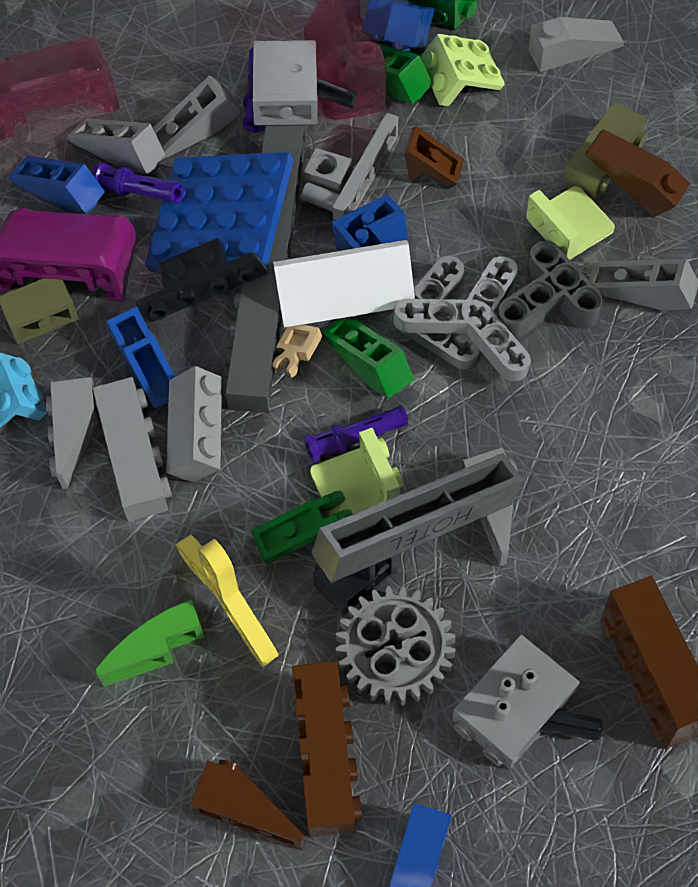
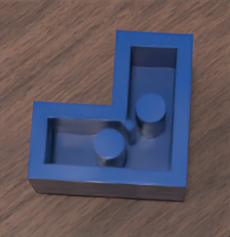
[362,0,435,51]
[331,194,408,251]

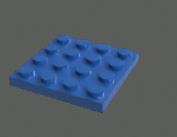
[144,152,294,272]

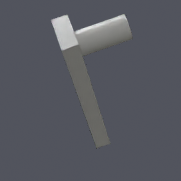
[301,113,398,221]

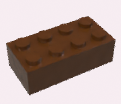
[600,575,698,749]

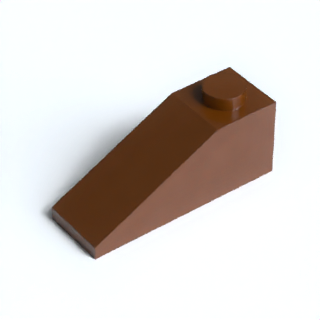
[585,129,691,218]
[191,759,305,850]

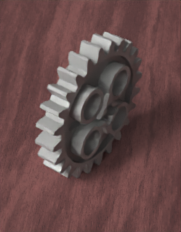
[336,586,455,706]

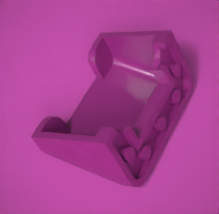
[0,208,137,302]

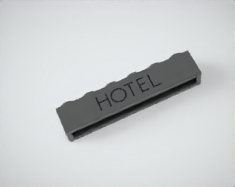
[311,453,524,583]

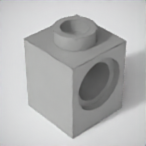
[301,148,352,194]

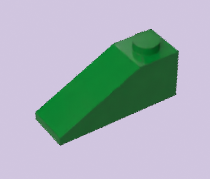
[341,39,433,104]
[321,317,414,399]

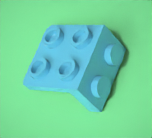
[0,353,47,428]

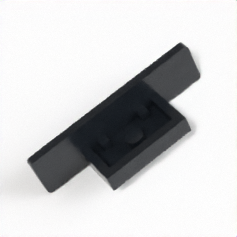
[136,238,268,322]

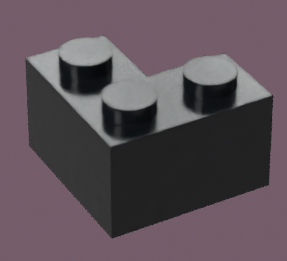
[313,555,397,616]

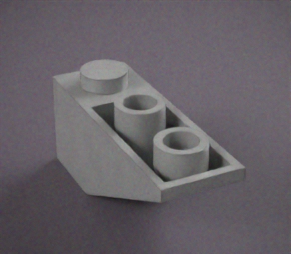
[46,377,99,489]

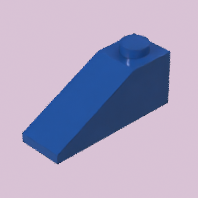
[8,156,105,214]

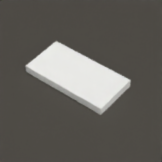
[273,240,415,328]

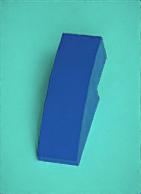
[106,306,175,410]
[389,803,452,887]

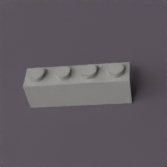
[93,377,172,522]

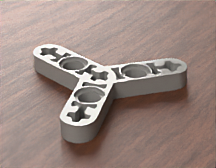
[393,256,531,381]

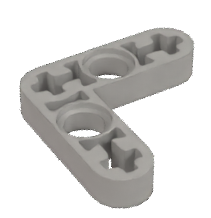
[399,256,479,369]

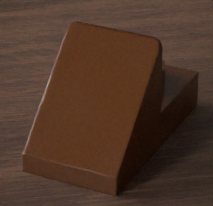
[404,126,464,189]

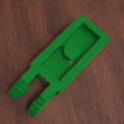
[251,490,353,565]

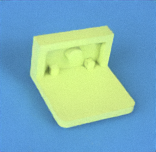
[420,34,505,106]
[526,186,615,260]
[310,428,404,516]

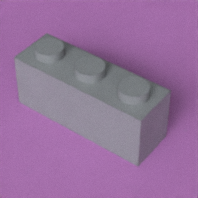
[166,366,222,483]

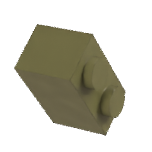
[0,278,79,345]

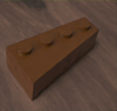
[292,661,362,837]

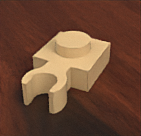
[273,325,322,378]

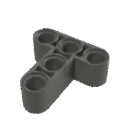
[498,241,603,339]

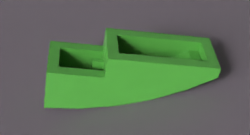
[96,599,204,687]

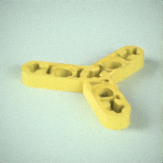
[175,534,278,667]

